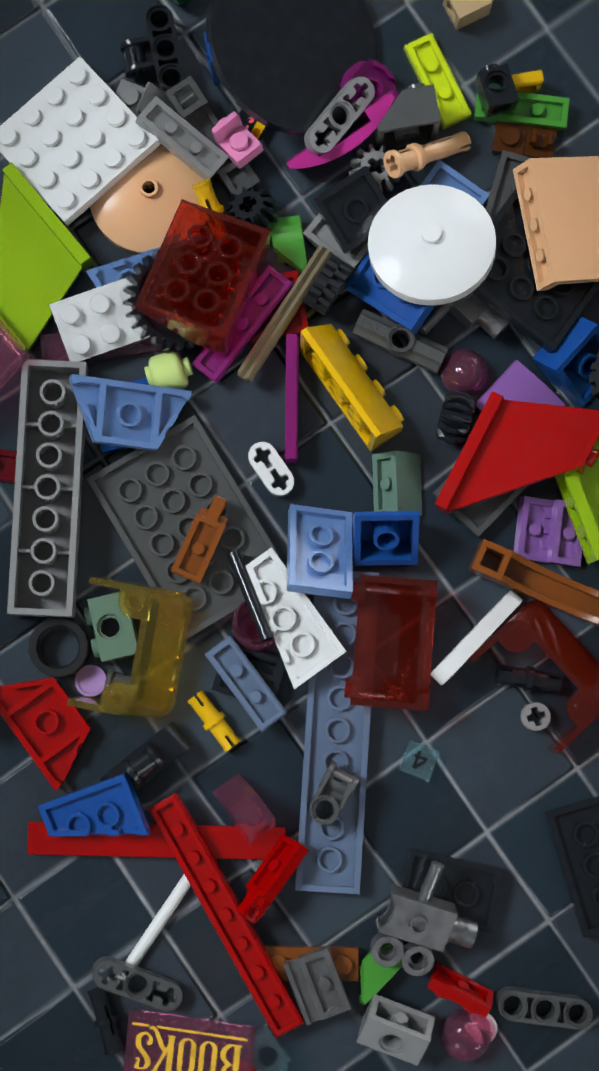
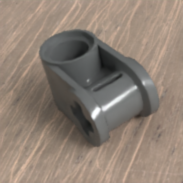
[309,760,361,825]

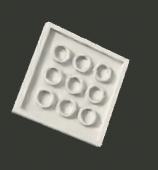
[0,57,161,226]

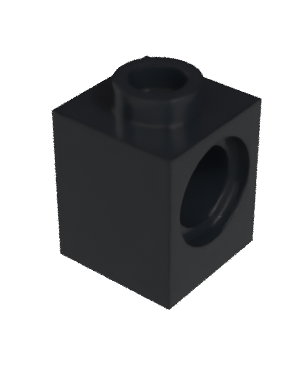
[474,64,519,118]

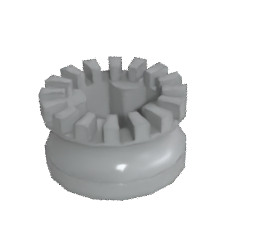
[520,702,551,731]

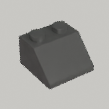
[374,83,441,151]

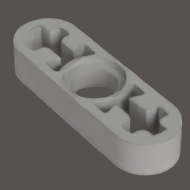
[304,77,375,154]

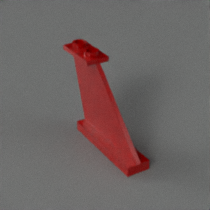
[435,391,599,515]

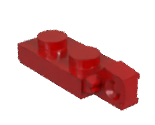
[236,835,309,924]

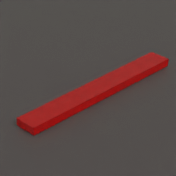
[148,792,305,1038]
[27,821,285,860]

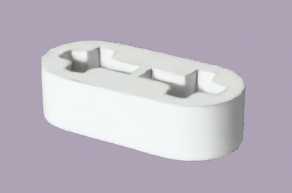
[248,442,294,497]

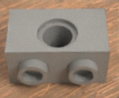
[356,994,435,1066]

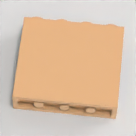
[513,156,599,291]

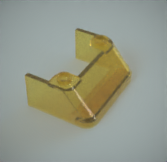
[67,577,192,718]

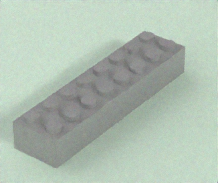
[7,359,89,619]

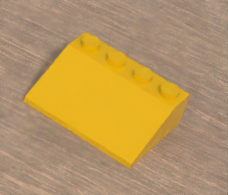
[300,324,404,452]

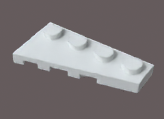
[245,547,347,689]

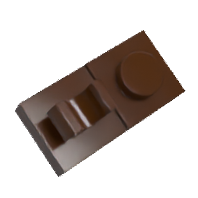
[491,121,557,158]

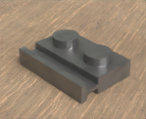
[283,945,351,1026]

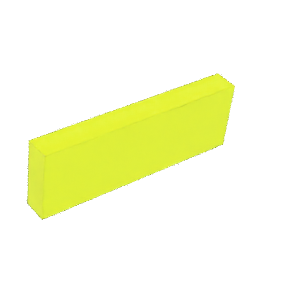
[404,33,472,130]

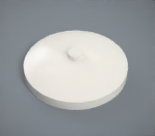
[368,185,496,305]

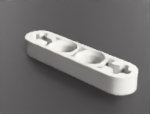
[430,589,523,686]

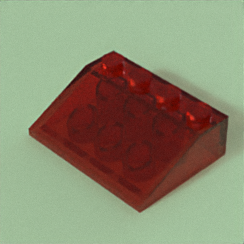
[135,199,271,355]

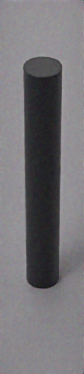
[227,550,274,642]

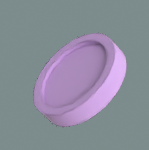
[75,665,107,697]

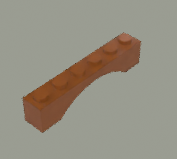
[468,539,599,627]

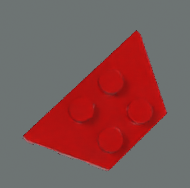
[0,677,92,791]

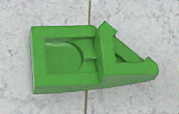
[270,215,307,274]
[358,943,402,1005]

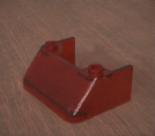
[467,601,599,753]

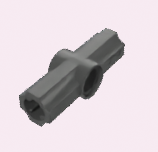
[352,309,449,374]

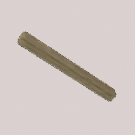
[237,246,333,382]

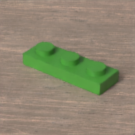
[473,88,570,132]

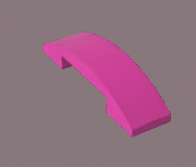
[286,90,395,169]

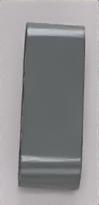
[495,986,593,1029]

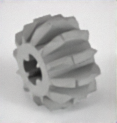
[349,143,401,193]

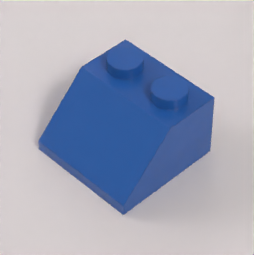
[532,316,599,408]
[352,511,420,566]

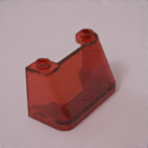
[344,575,438,711]

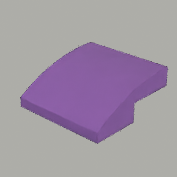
[476,360,565,413]
[513,496,582,567]

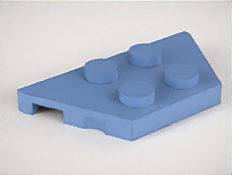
[69,374,192,451]

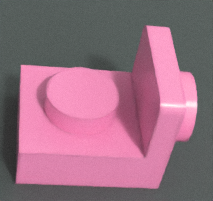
[211,111,264,169]

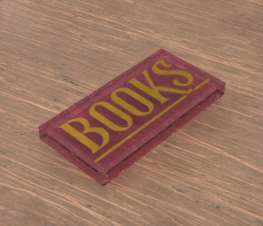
[123,1009,256,1071]

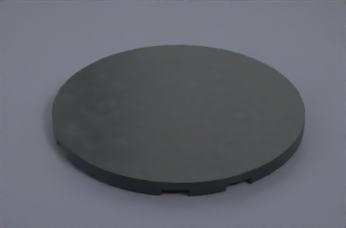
[206,0,377,135]

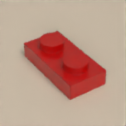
[427,962,494,1018]

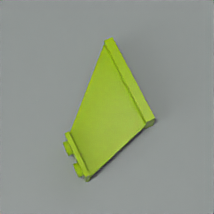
[0,162,94,357]

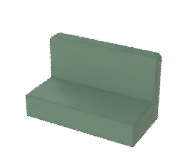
[372,451,422,516]

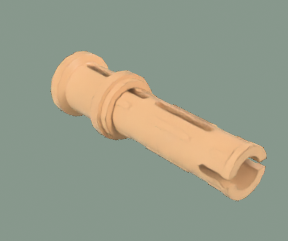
[384,131,471,179]

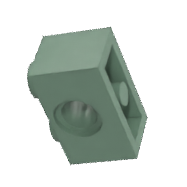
[84,591,141,663]

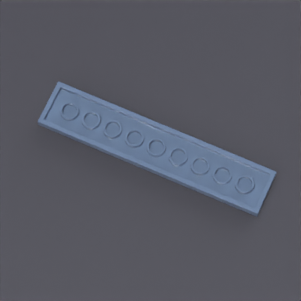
[295,571,379,895]

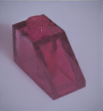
[212,773,275,845]

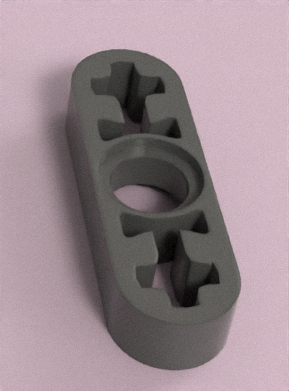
[92,956,183,1012]

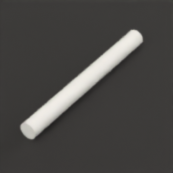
[115,874,191,987]

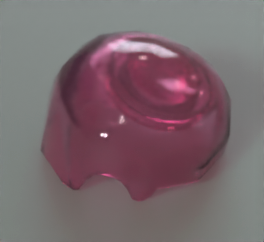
[440,349,490,396]
[232,601,275,651]
[441,1008,492,1063]

